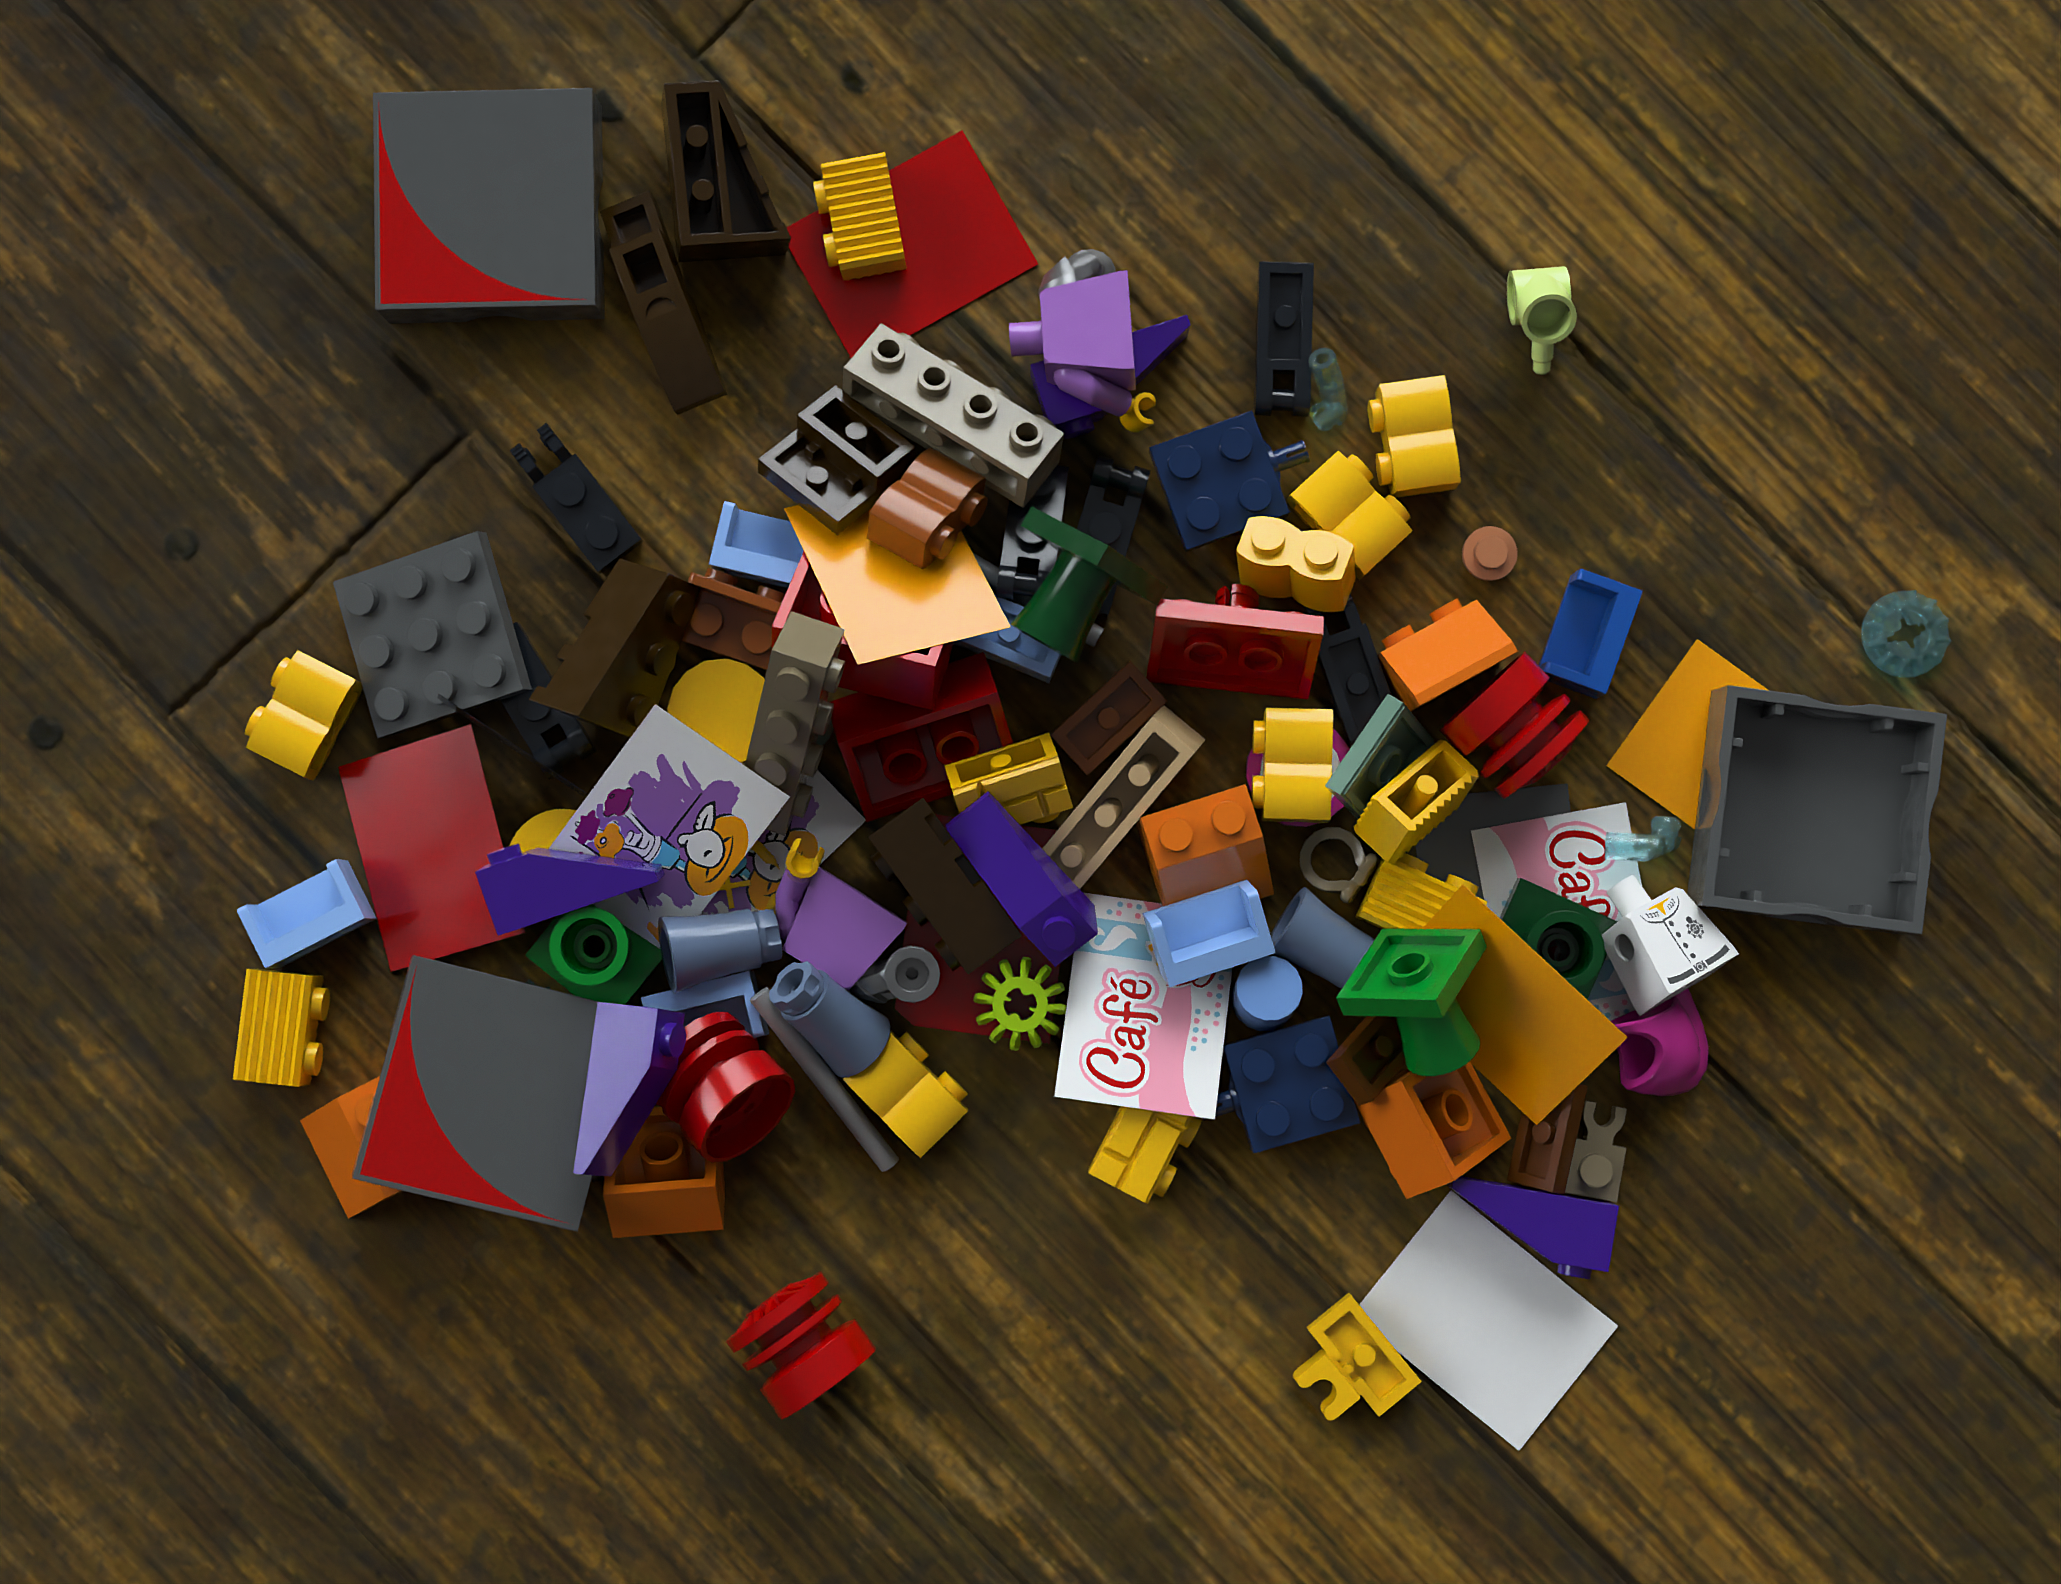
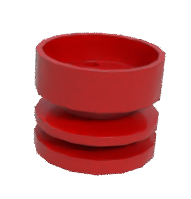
[1439,652,1590,799]
[656,1012,795,1163]
[726,1271,876,1420]

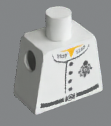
[1602,874,1739,1016]

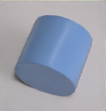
[1231,956,1303,1031]

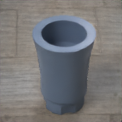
[1271,887,1375,989]
[658,908,782,993]
[769,961,890,1077]

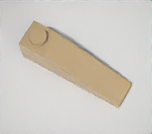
[1042,705,1205,889]

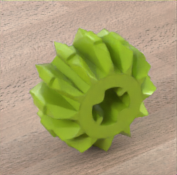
[974,957,1067,1051]

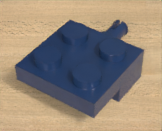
[1149,411,1310,552]
[1203,1015,1360,1153]

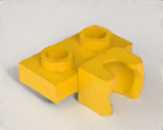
[1293,1292,1422,1421]

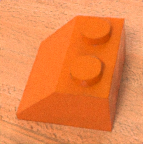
[1378,598,1518,712]
[1136,784,1274,907]
[1354,1062,1512,1199]
[300,1076,403,1219]
[603,1107,725,1238]

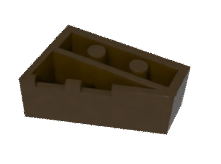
[661,80,791,263]
[529,559,700,738]
[869,798,1022,974]

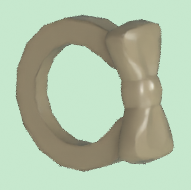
[1300,827,1380,905]

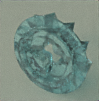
[1861,590,1951,677]

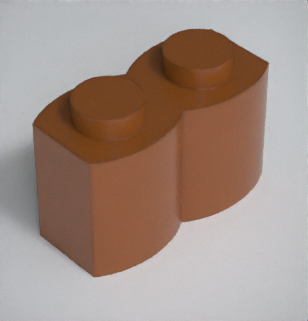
[867,448,988,569]

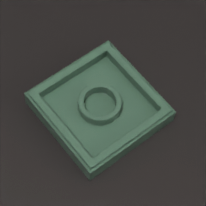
[1325,694,1434,820]

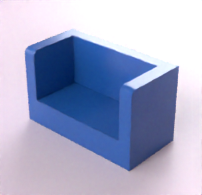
[1538,569,1643,699]

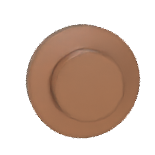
[1462,526,1517,581]

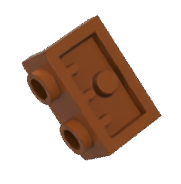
[681,568,785,671]

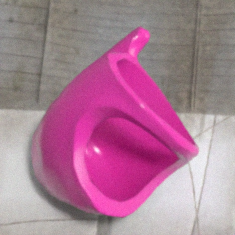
[1611,989,1709,1096]

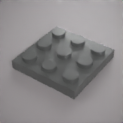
[333,531,532,738]

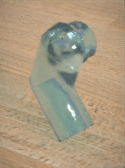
[1309,348,1349,431]
[1605,816,1682,862]

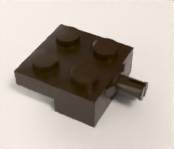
[758,385,915,535]

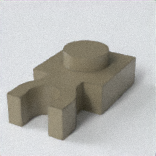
[1565,1101,1627,1202]

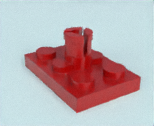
[1146,584,1324,700]

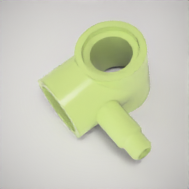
[1507,266,1577,375]

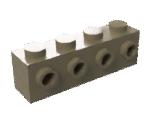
[842,323,1064,508]
[745,611,845,836]

